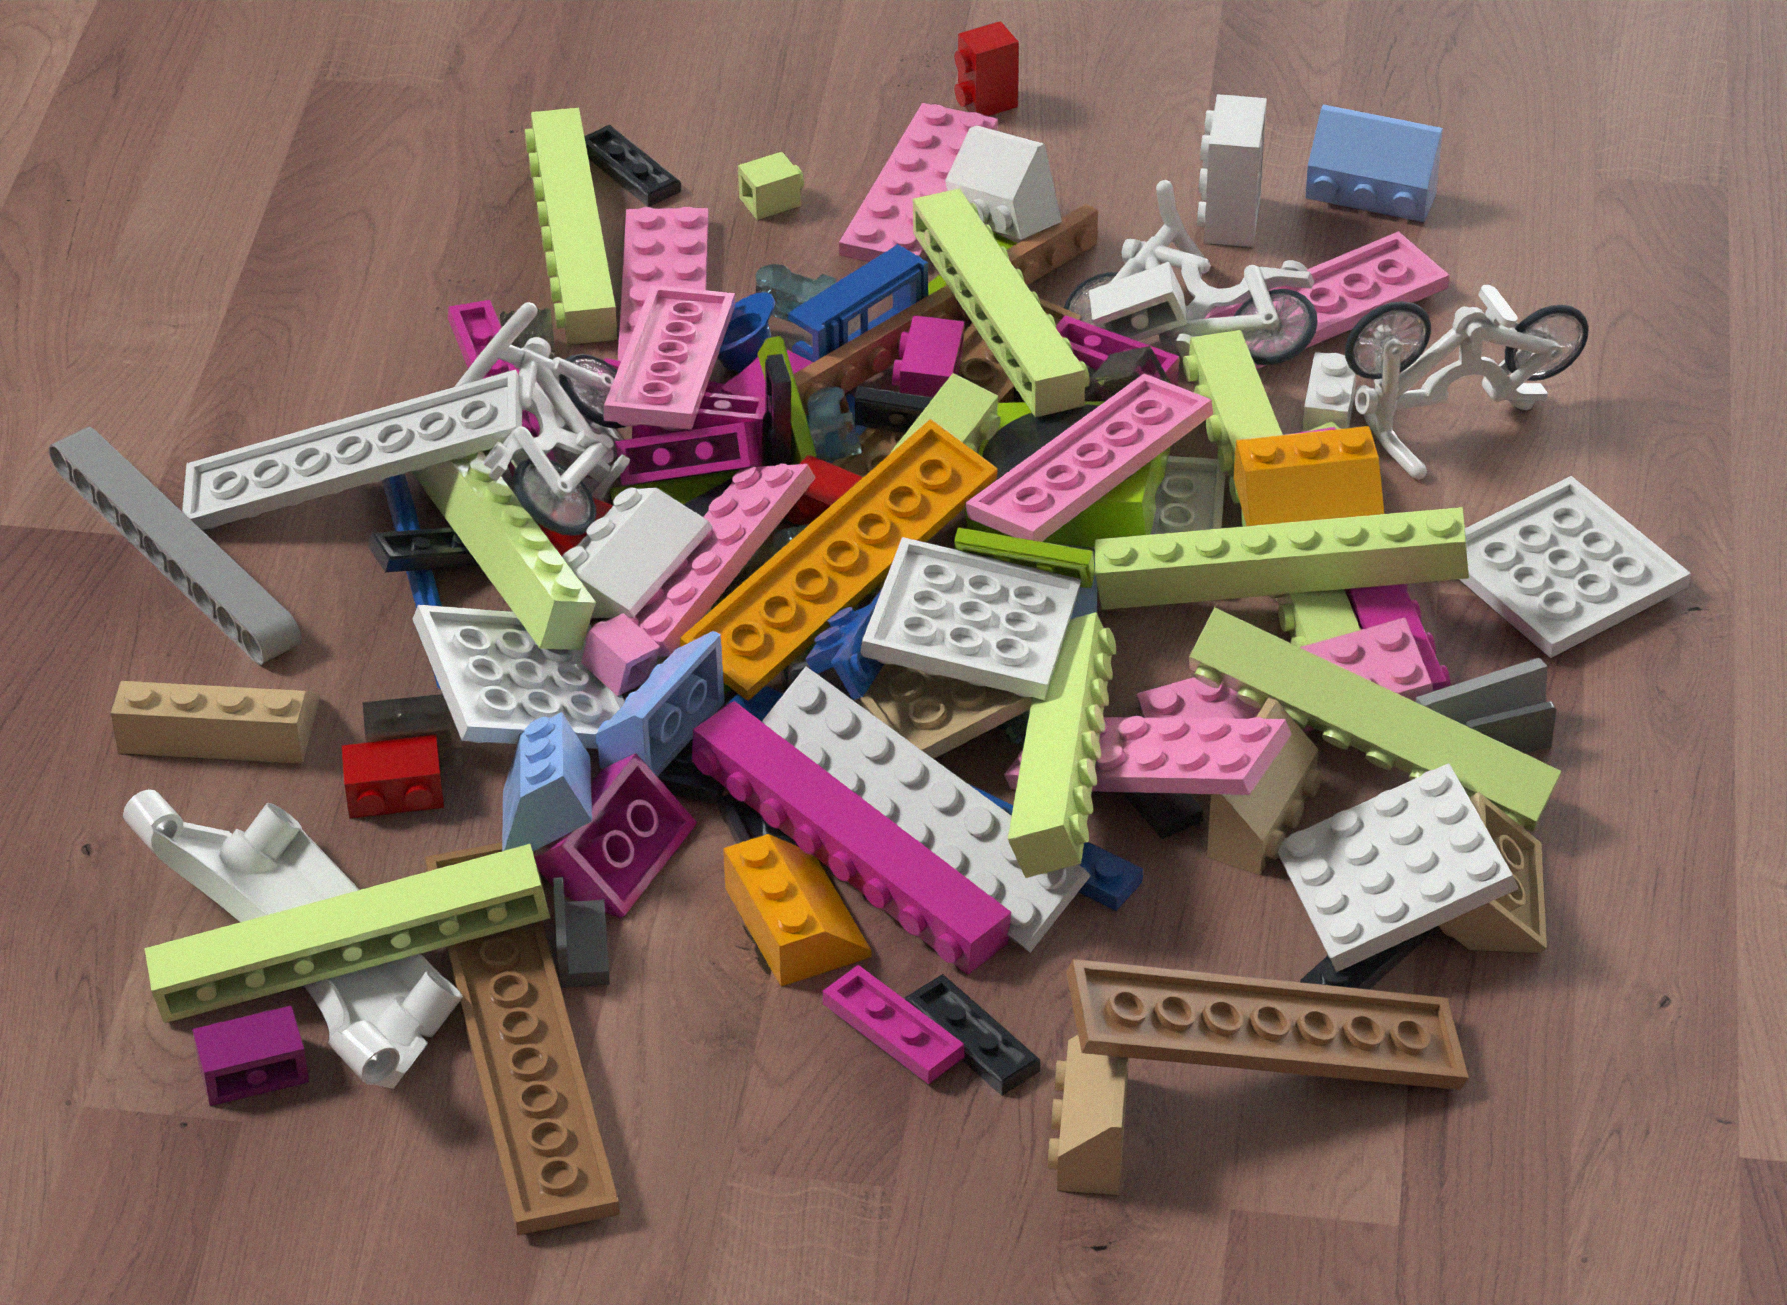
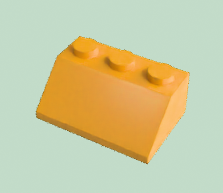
[1234,426,1384,526]
[723,834,872,987]

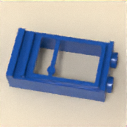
[788,244,928,362]

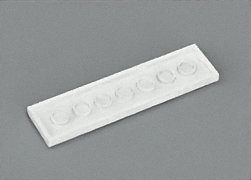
[182,370,522,530]
[762,666,1091,953]

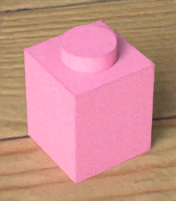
[581,613,660,696]

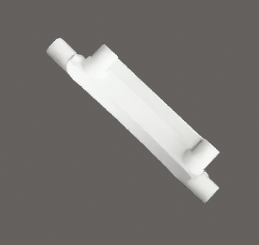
[123,789,463,1089]

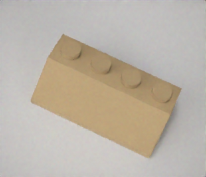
[111,681,320,764]

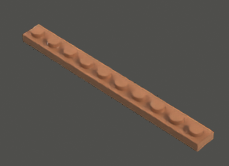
[794,204,1098,416]

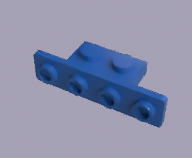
[805,588,884,700]

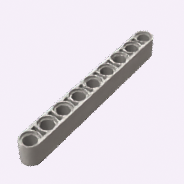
[49,426,302,665]

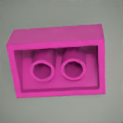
[534,753,697,918]

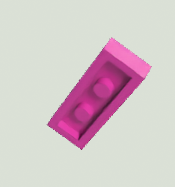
[823,965,964,1084]

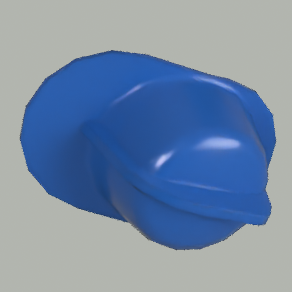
[717,292,775,373]

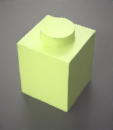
[738,152,804,220]

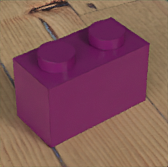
[192,1006,309,1106]

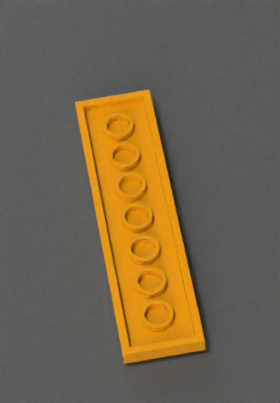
[680,419,998,701]

